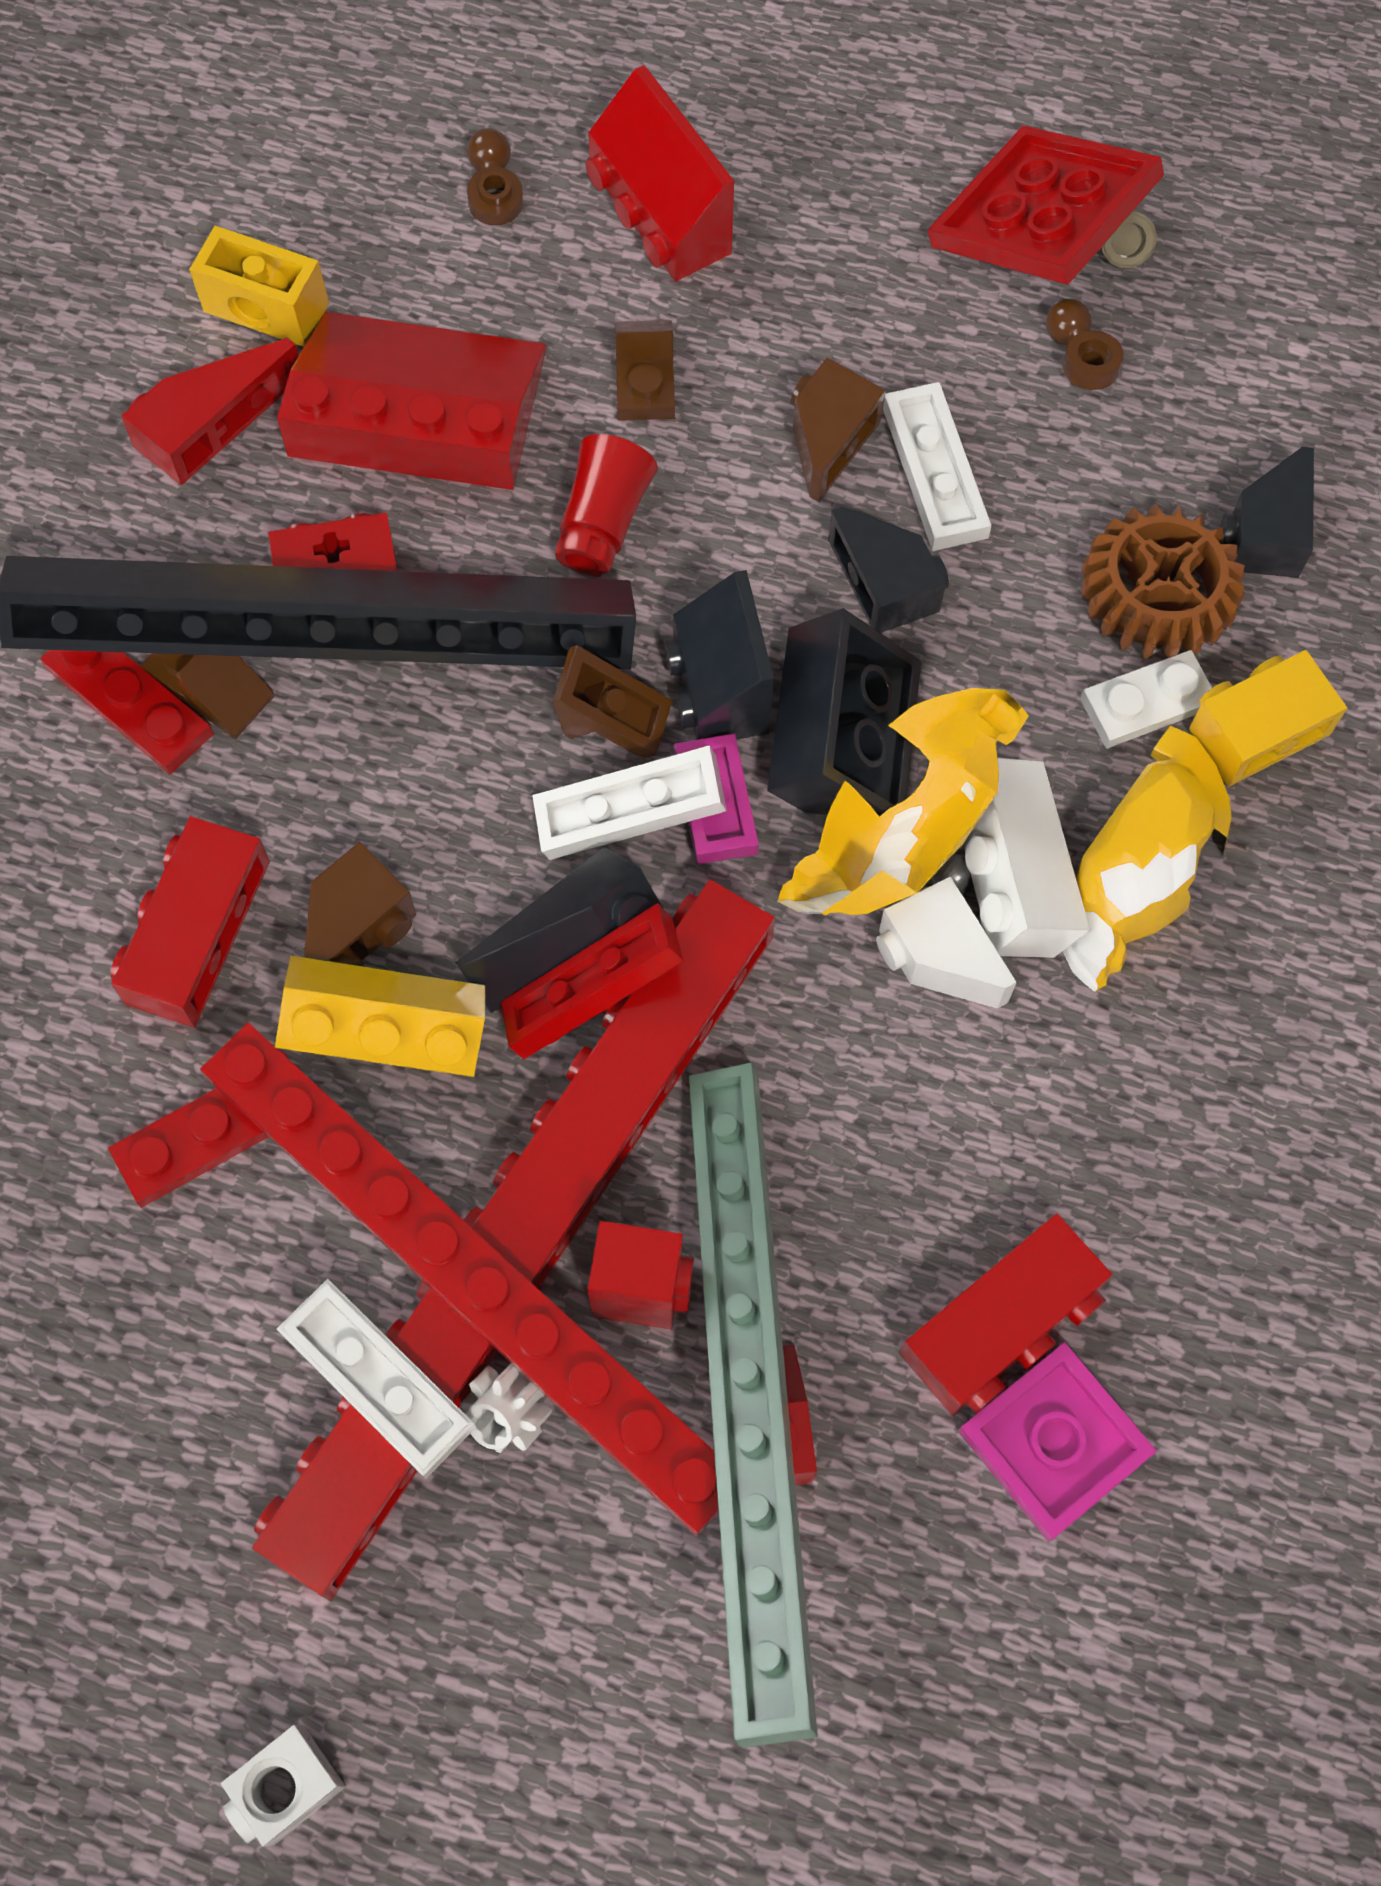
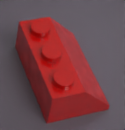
[585,65,734,282]

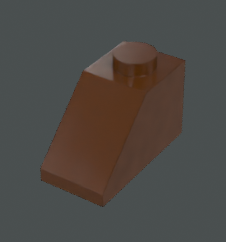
[790,357,886,502]

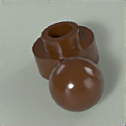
[467,128,523,225]
[1046,298,1124,390]

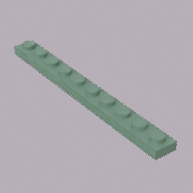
[689,1062,818,1748]

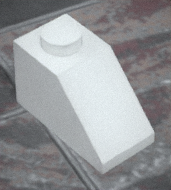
[876,877,1017,1008]

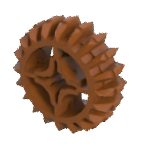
[1081,503,1245,660]

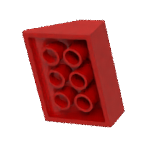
[277,311,547,490]

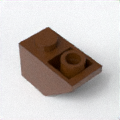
[304,841,416,967]

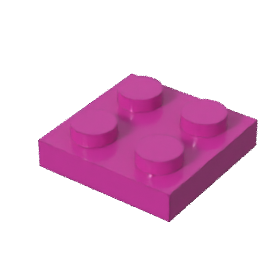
[958,1342,1157,1543]

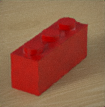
[111,816,270,1028]
[899,1213,1113,1416]

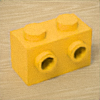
[1189,650,1348,787]

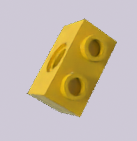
[189,225,329,347]

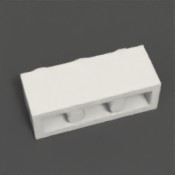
[961,758,1090,958]

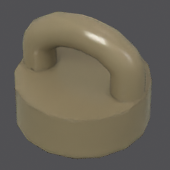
[1100,208,1157,268]

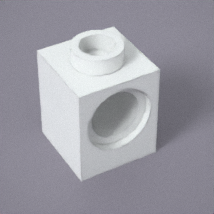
[220,1725,346,1847]

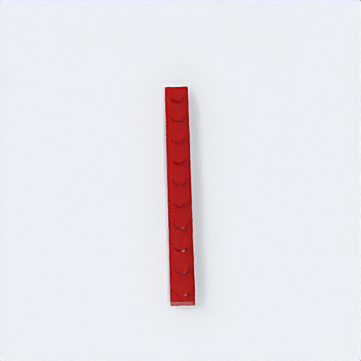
[200,1022,719,1537]

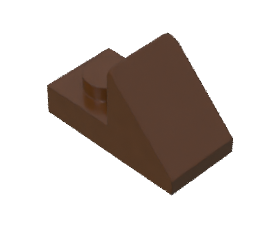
[615,320,675,420]
[552,645,673,758]
[140,653,275,740]

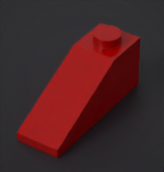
[121,338,299,486]

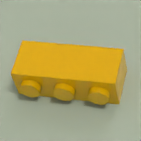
[275,955,485,1077]

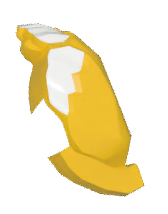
[777,688,1029,916]
[1063,725,1232,992]

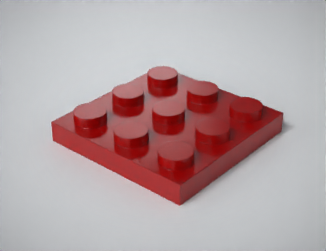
[927,125,1164,285]

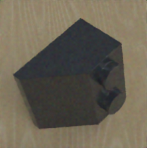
[664,570,774,740]

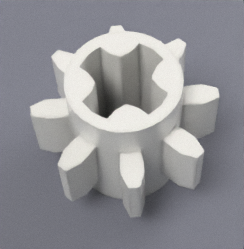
[460,1364,552,1453]

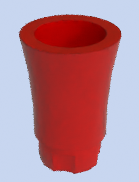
[555,434,658,578]

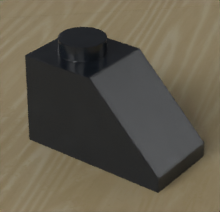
[1220,447,1314,578]
[828,507,949,633]

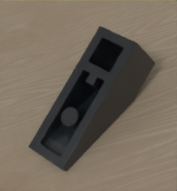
[455,847,664,1013]

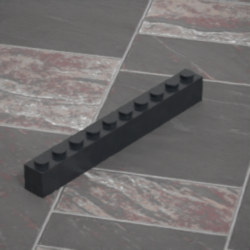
[0,556,636,669]

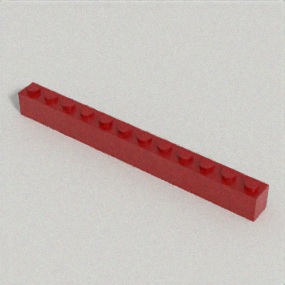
[251,879,775,1602]

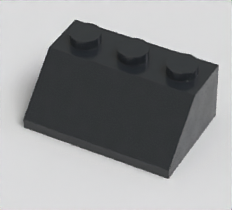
[767,608,921,817]

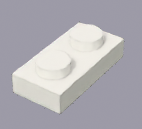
[1080,650,1212,749]

